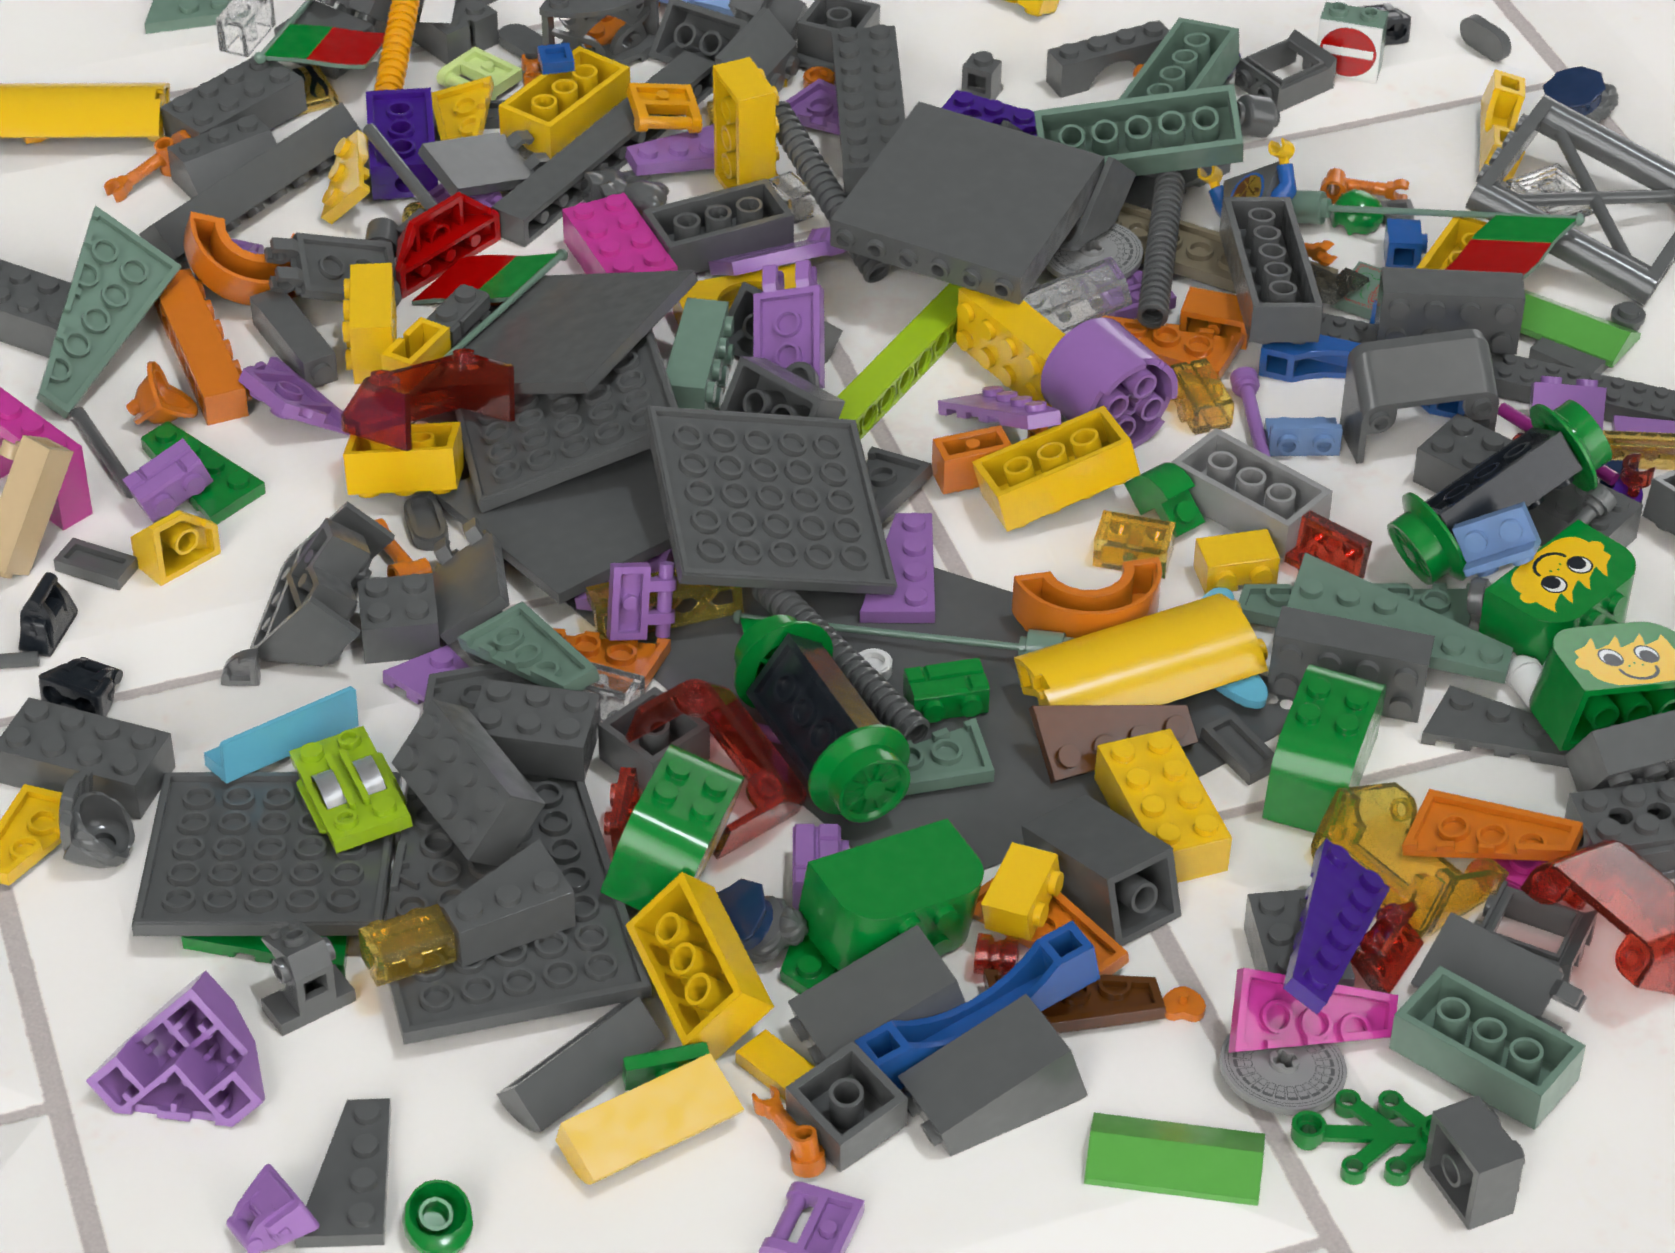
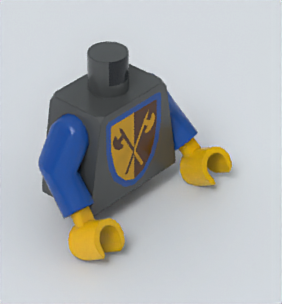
[1197,138,1297,218]

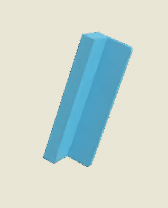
[204,686,359,784]

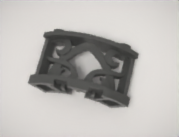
[539,0,659,73]

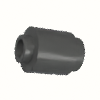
[365,217,399,259]

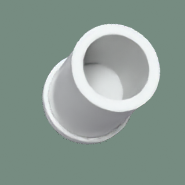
[1506,652,1542,713]

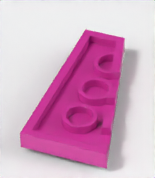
[1228,968,1398,1053]

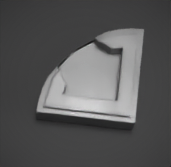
[221,648,261,686]

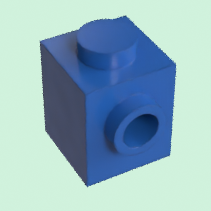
[1383,219,1428,268]

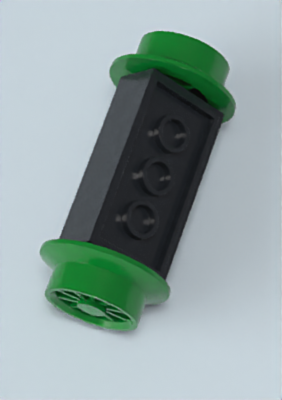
[1387,400,1612,585]
[734,615,911,823]

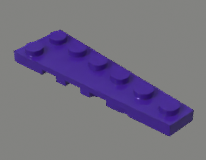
[1283,838,1390,1014]

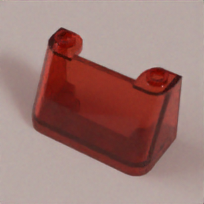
[1520,840,1675,995]

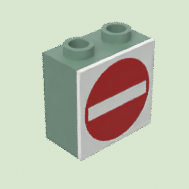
[1317,2,1389,84]

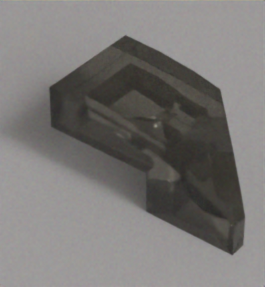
[1310,263,1369,306]

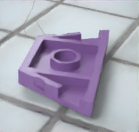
[238,356,357,435]

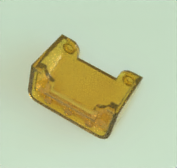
[1311,782,1510,940]

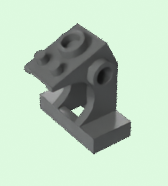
[261,919,356,1036]

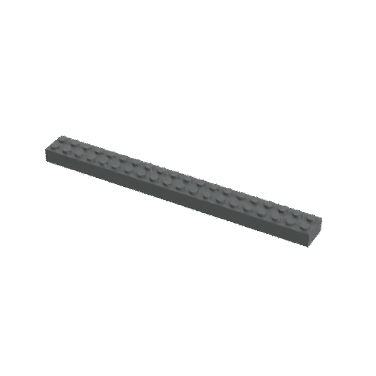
[1320,313,1675,422]

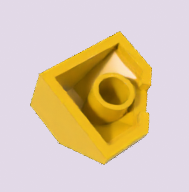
[130,510,221,586]

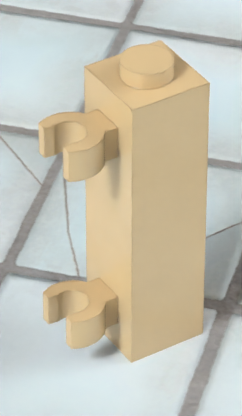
[0,435,74,579]

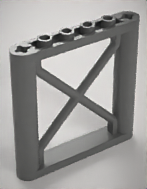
[1465,94,1675,306]

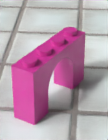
[0,387,93,531]

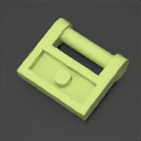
[437,46,523,100]

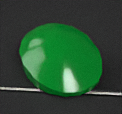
[401,1180,473,1253]

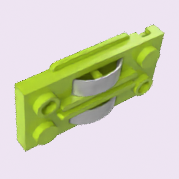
[289,726,413,853]

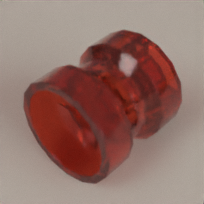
[973,933,1020,975]

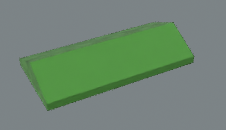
[1520,290,1641,368]
[1084,1112,1265,1206]

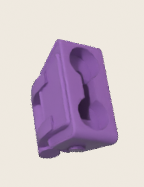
[226,1164,320,1253]

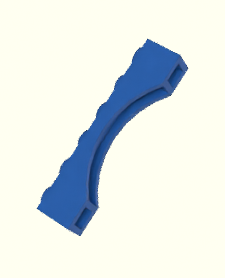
[1258,334,1466,418]
[854,921,1100,1090]

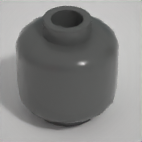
[1237,94,1280,138]

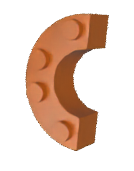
[183,211,298,306]
[1012,557,1162,638]

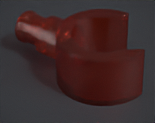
[1620,453,1656,497]

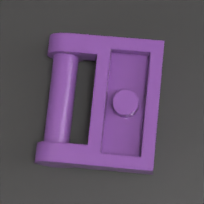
[759,1181,865,1253]

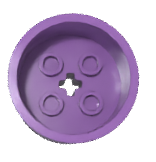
[1041,317,1178,449]

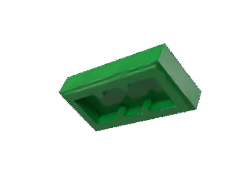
[622,1042,709,1091]

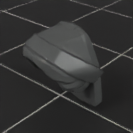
[59,770,135,868]

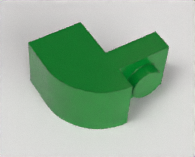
[1124,462,1205,540]

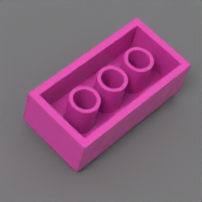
[562,193,678,274]

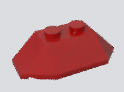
[395,192,501,299]

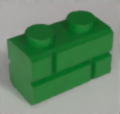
[903,658,990,723]

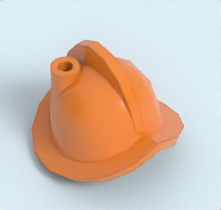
[126,361,198,425]

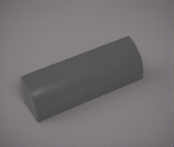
[496,996,666,1132]

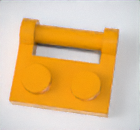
[626,83,702,133]

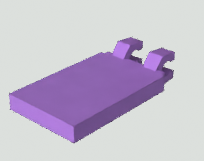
[709,227,847,276]
[753,260,825,389]

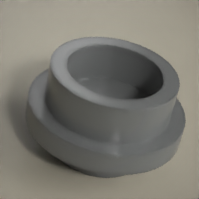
[1611,302,1646,331]

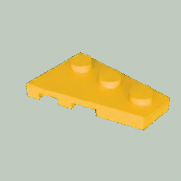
[431,76,494,141]
[321,129,370,224]
[0,784,62,886]

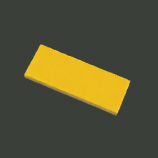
[555,1053,744,1185]

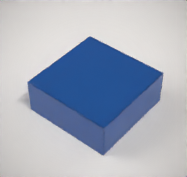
[537,43,575,75]

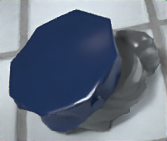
[1542,66,1619,123]
[717,878,809,963]

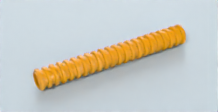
[374,0,420,91]

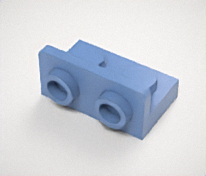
[1264,417,1343,456]
[1452,502,1541,577]

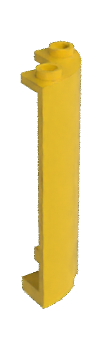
[0,82,170,142]
[1014,593,1268,705]

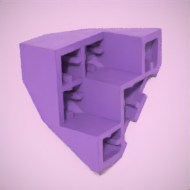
[86,970,265,1127]

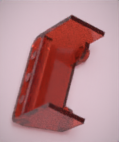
[341,349,515,451]
[625,679,806,860]

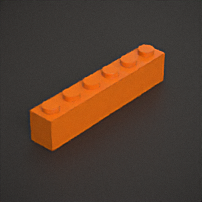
[154,268,252,426]

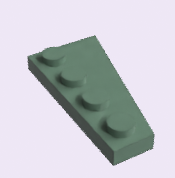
[457,601,600,691]
[906,717,995,795]

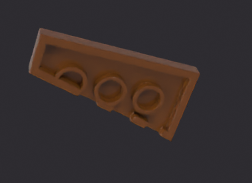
[983,969,1166,1034]

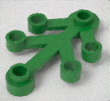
[1290,1089,1432,1186]

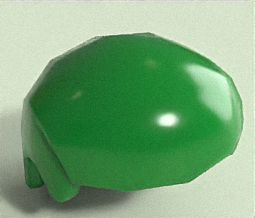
[1330,189,1384,235]

